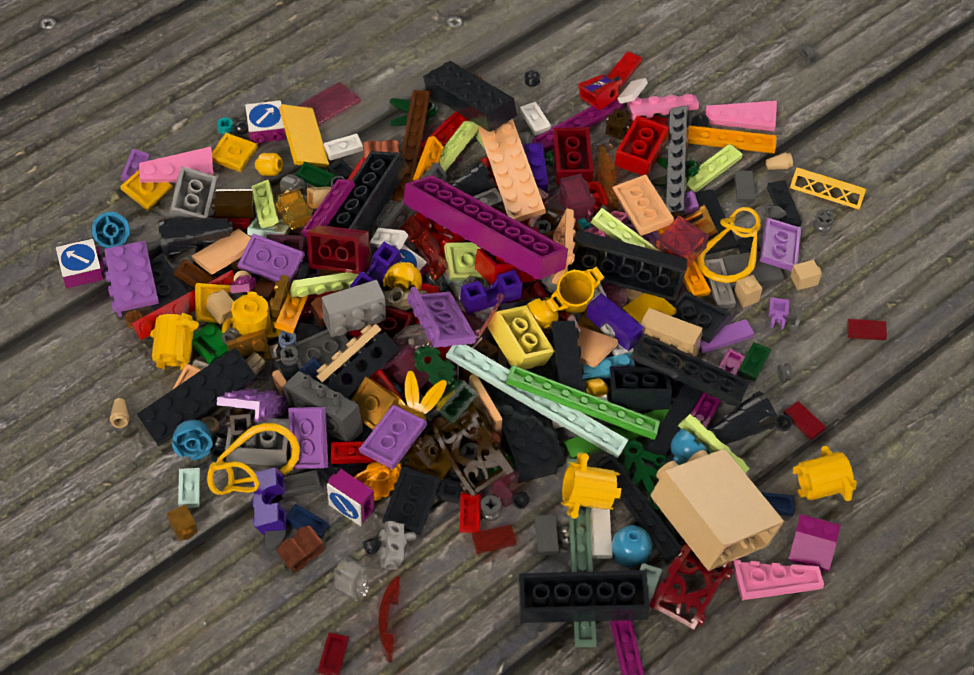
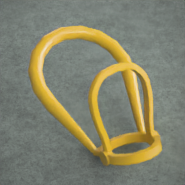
[696,207,761,283]
[207,423,300,495]

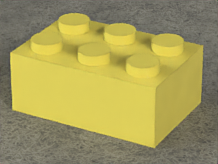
[487,305,555,370]

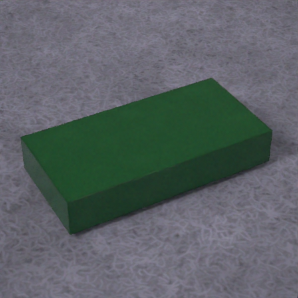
[296,162,336,187]

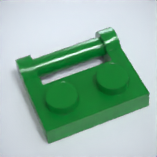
[192,322,229,364]

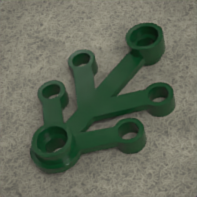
[622,441,666,511]

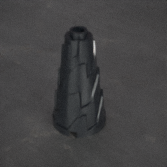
[448,160,496,197]
[158,217,233,256]
[707,391,779,445]

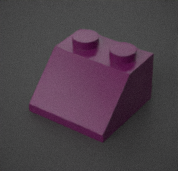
[788,514,841,572]

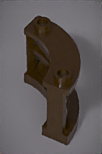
[433,401,514,496]

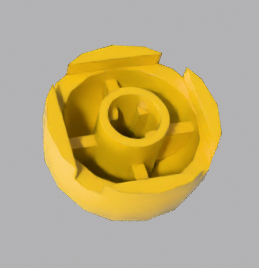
[383,262,422,291]
[526,297,559,334]

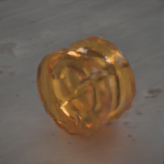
[125,311,142,329]

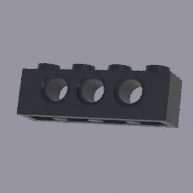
[325,332,400,398]

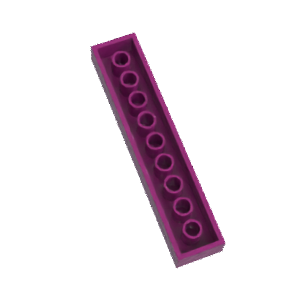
[403,175,568,280]

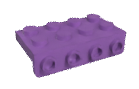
[102,241,159,317]
[407,287,476,347]
[217,388,288,422]

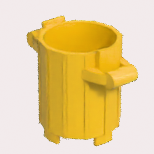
[546,267,605,314]
[222,292,283,342]
[150,313,199,370]
[793,446,857,501]
[561,452,621,519]

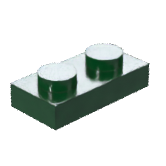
[737,342,771,382]

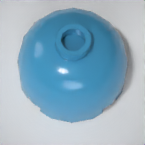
[91,212,129,248]
[172,419,213,460]
[671,429,710,465]
[611,525,652,568]

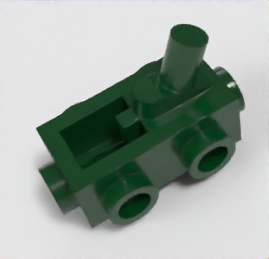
[413,344,456,387]

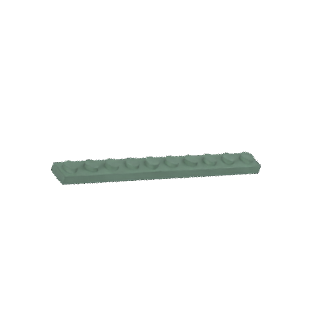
[566,459,597,647]

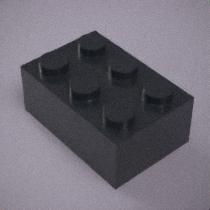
[608,366,672,410]

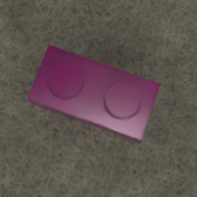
[230,275,256,293]

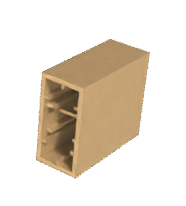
[651,449,784,571]

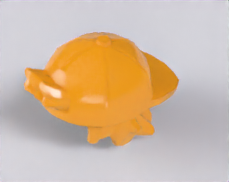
[354,461,401,501]

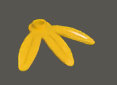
[388,371,447,421]

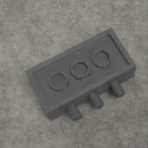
[283,371,363,442]

